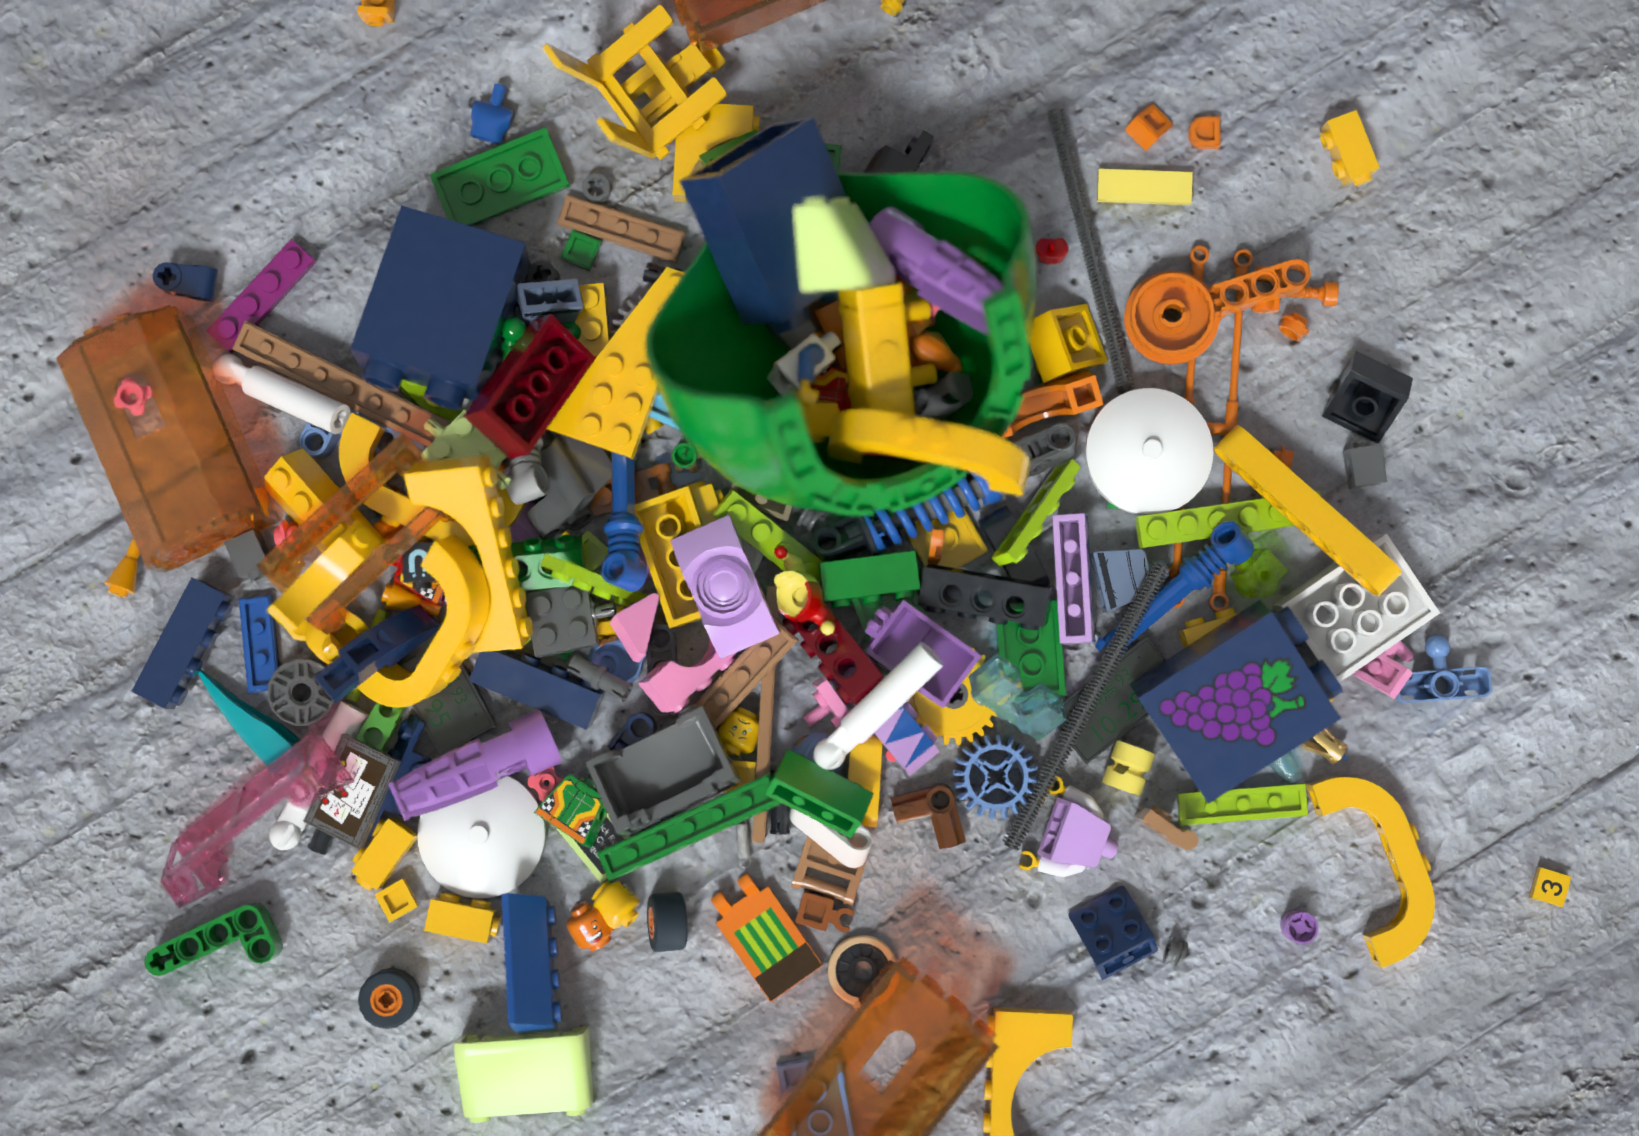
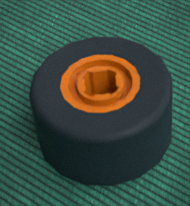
[647,892,688,952]
[358,968,421,1029]

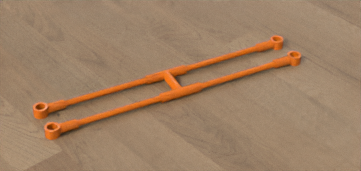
[1169,246,1253,612]

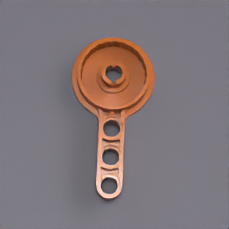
[1124,259,1311,365]

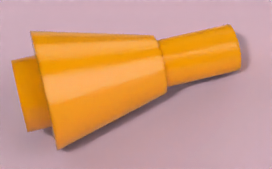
[104,539,144,598]
[381,581,441,616]

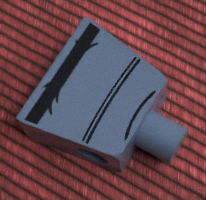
[517,279,583,328]
[1090,549,1169,613]

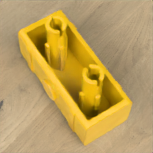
[838,282,937,416]

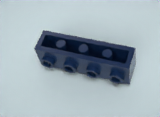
[131,577,234,709]
[469,649,605,730]

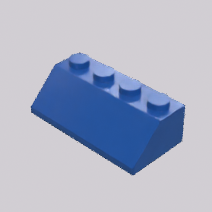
[502,893,562,1035]

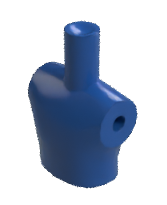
[470,83,514,145]

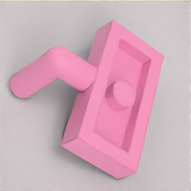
[1352,641,1413,699]
[803,676,849,729]

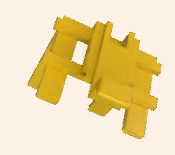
[542,5,728,160]

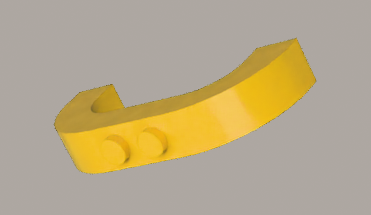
[827,409,1030,496]
[339,413,527,546]
[357,534,489,708]
[1306,776,1435,968]

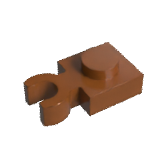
[795,891,855,932]

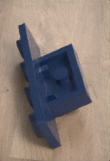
[367,714,434,838]

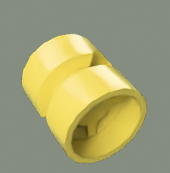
[1101,740,1156,797]

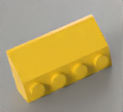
[264,448,387,583]
[635,486,702,629]

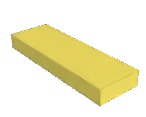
[1097,169,1193,205]

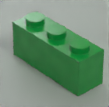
[819,551,920,608]
[765,749,874,838]

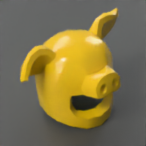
[287,599,369,666]

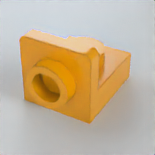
[357,0,396,27]

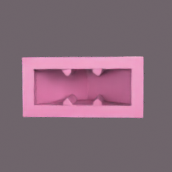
[610,593,659,663]

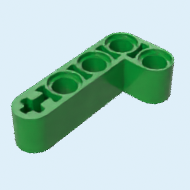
[144,902,282,976]

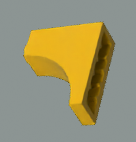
[672,104,760,202]
[267,519,381,633]

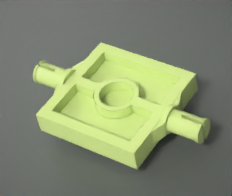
[420,409,510,489]

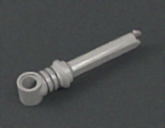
[500,349,550,505]

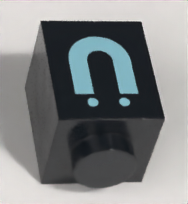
[402,542,438,590]

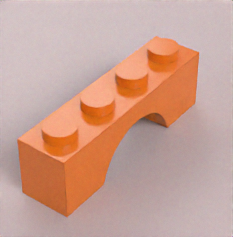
[1002,370,1104,439]

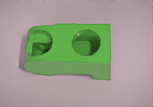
[356,703,407,753]

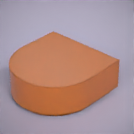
[1187,116,1220,150]

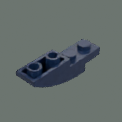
[313,605,440,704]

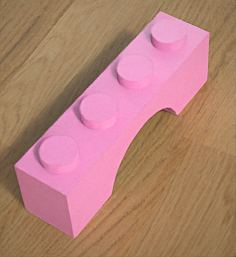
[638,639,747,713]

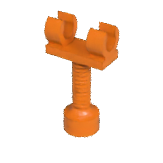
[1252,266,1339,314]

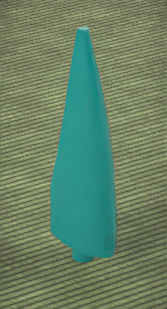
[198,669,309,774]

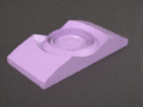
[670,515,780,659]

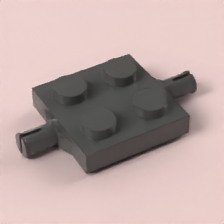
[526,586,617,658]

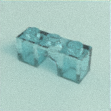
[969,654,1067,741]

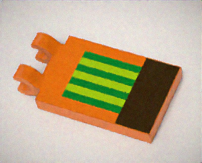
[711,872,823,1003]

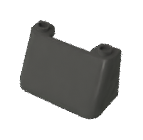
[585,705,742,836]

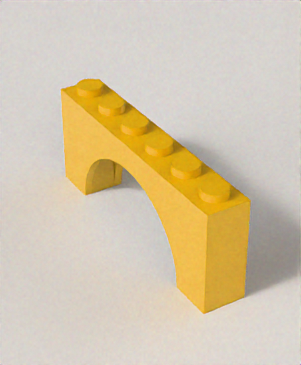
[404,455,533,653]
[982,1007,1073,1136]

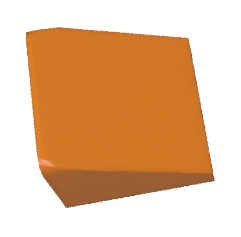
[1125,103,1174,151]

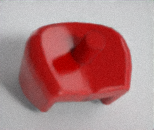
[1035,238,1069,265]

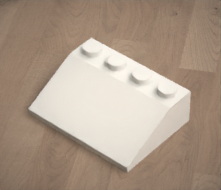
[1272,534,1440,683]

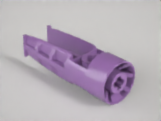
[869,207,1006,334]
[389,709,562,820]

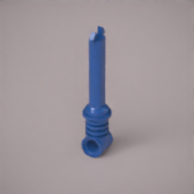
[601,452,647,592]
[1095,521,1254,657]

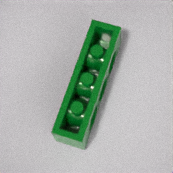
[467,535,586,590]

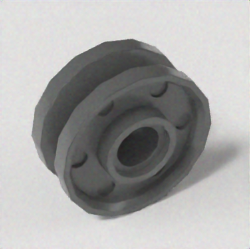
[267,659,334,726]

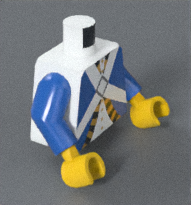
[767,331,842,409]

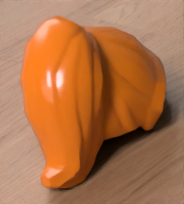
[908,330,963,373]

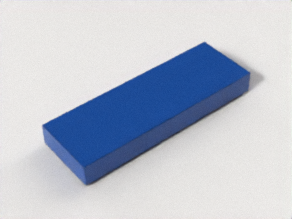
[238,595,280,693]

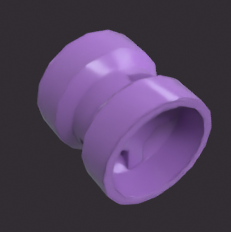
[1280,909,1319,945]

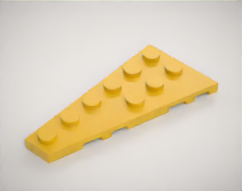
[547,267,684,459]

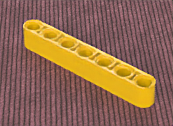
[1214,425,1402,597]

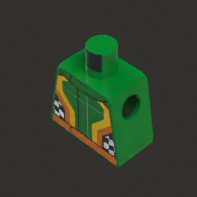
[534,772,607,849]

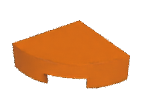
[927,529,945,564]

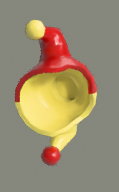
[774,545,836,635]

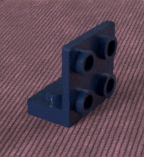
[1068,885,1158,980]

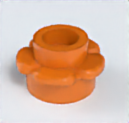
[1279,313,1309,341]
[1273,445,1294,469]

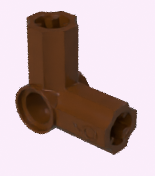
[890,783,966,849]

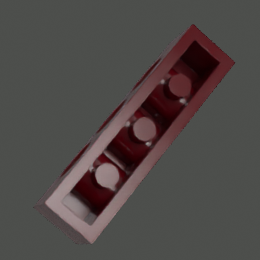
[782,617,884,705]

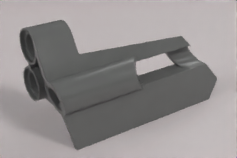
[526,430,612,540]

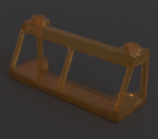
[256,432,457,635]

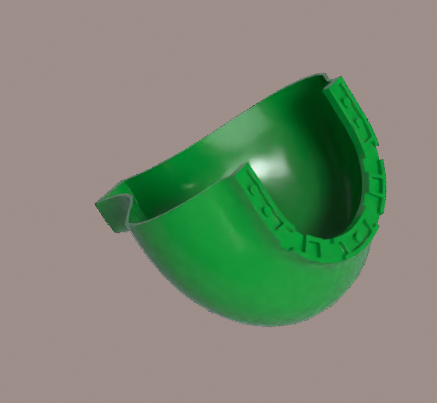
[645,129,1036,516]

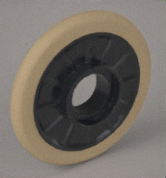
[828,935,898,1006]

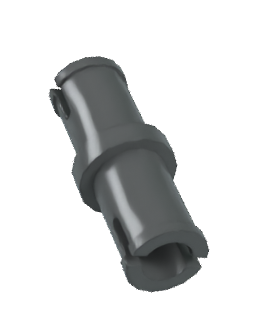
[567,653,633,702]

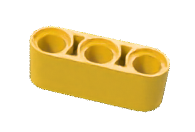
[848,734,882,828]

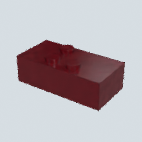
[464,314,596,459]

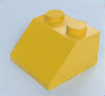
[1029,304,1108,383]

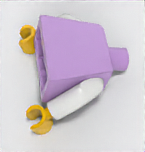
[1018,776,1118,877]

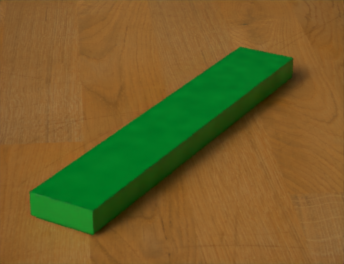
[597,774,782,882]

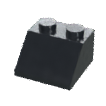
[1322,351,1413,444]

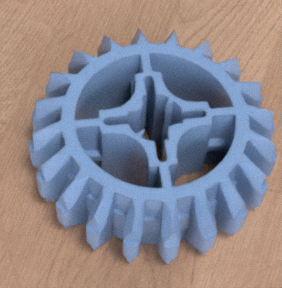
[952,733,1039,820]

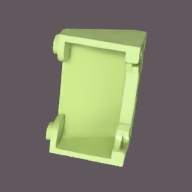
[794,197,895,292]
[454,1026,594,1123]

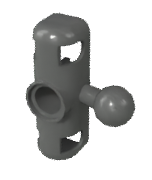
[913,371,973,422]

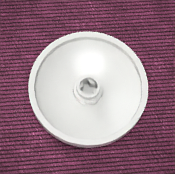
[1085,388,1213,515]
[417,776,546,898]

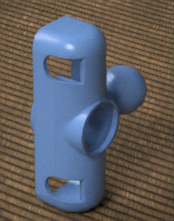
[1395,634,1492,703]

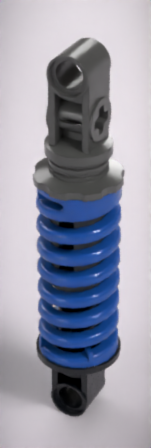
[812,423,1075,563]

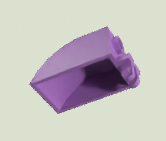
[864,600,981,708]

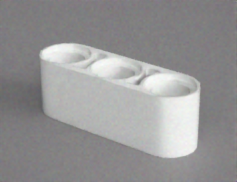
[789,808,873,868]

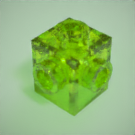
[1229,548,1288,598]

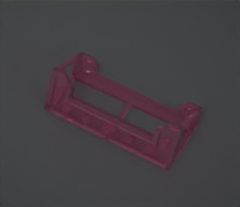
[160,730,355,908]

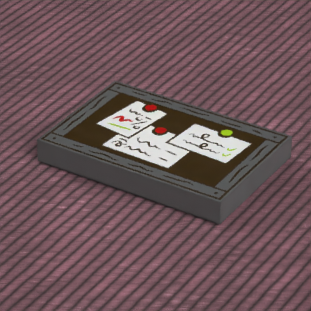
[303,733,402,849]

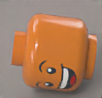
[566,901,613,951]

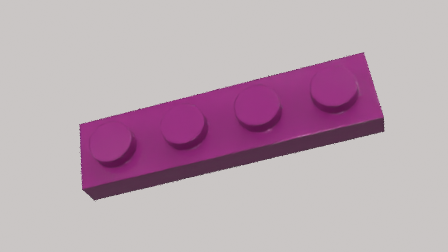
[206,239,317,354]

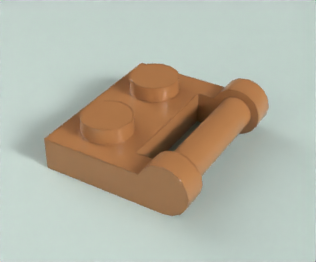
[1134,805,1198,850]
[791,836,869,907]

